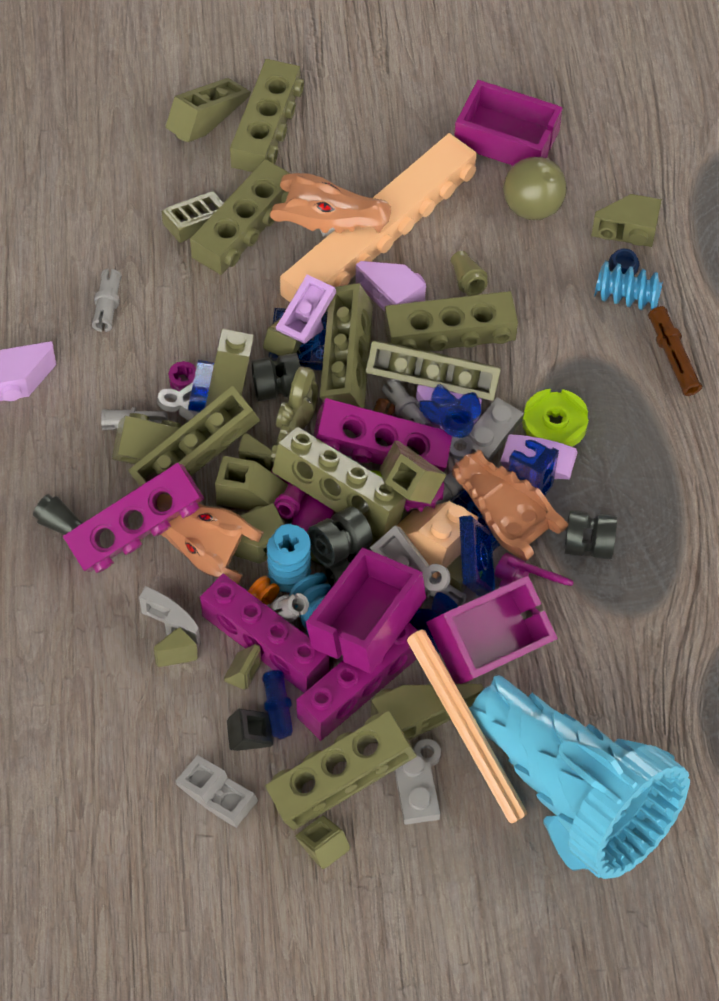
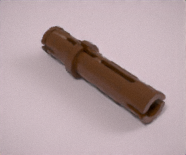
[648,306,703,396]

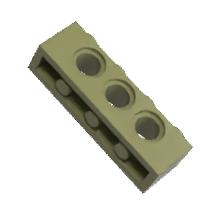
[230,59,304,172]
[190,159,291,275]
[320,283,373,408]
[384,291,518,351]
[366,340,501,401]
[128,386,260,495]
[272,427,407,538]
[265,711,417,831]

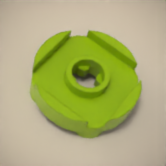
[522,389,589,447]

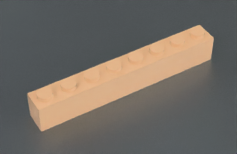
[280,133,477,302]

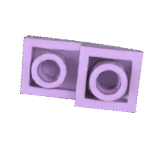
[500,434,578,480]

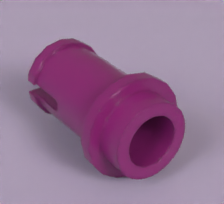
[274,483,307,519]

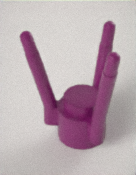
[494,552,574,615]

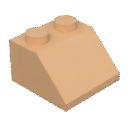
[397,501,479,579]

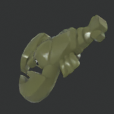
[271,366,318,462]

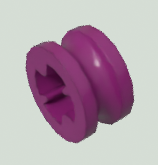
[168,361,198,392]

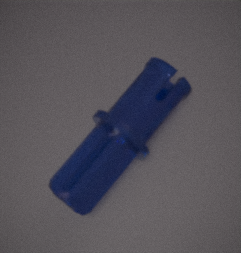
[262,670,293,739]

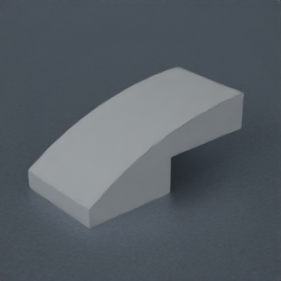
[139,586,201,649]
[175,755,258,828]

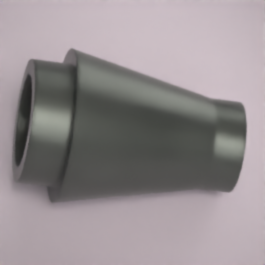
[33,494,83,535]

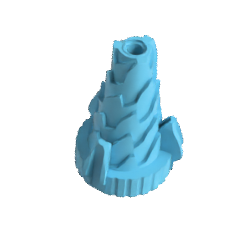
[469,675,690,879]

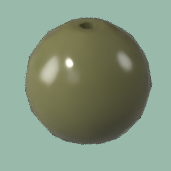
[503,157,567,220]

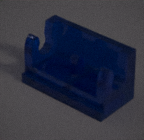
[508,440,559,496]

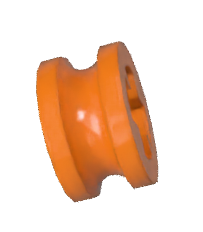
[248,575,280,605]

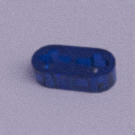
[188,359,215,413]

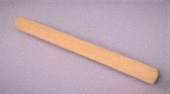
[407,630,527,823]

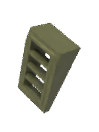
[161,191,223,243]

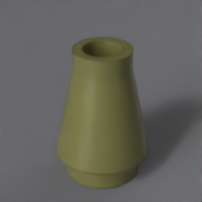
[450,251,488,296]

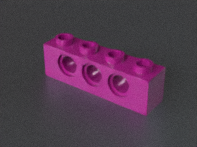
[313,398,453,472]
[63,463,204,573]
[200,573,329,693]
[296,623,418,741]

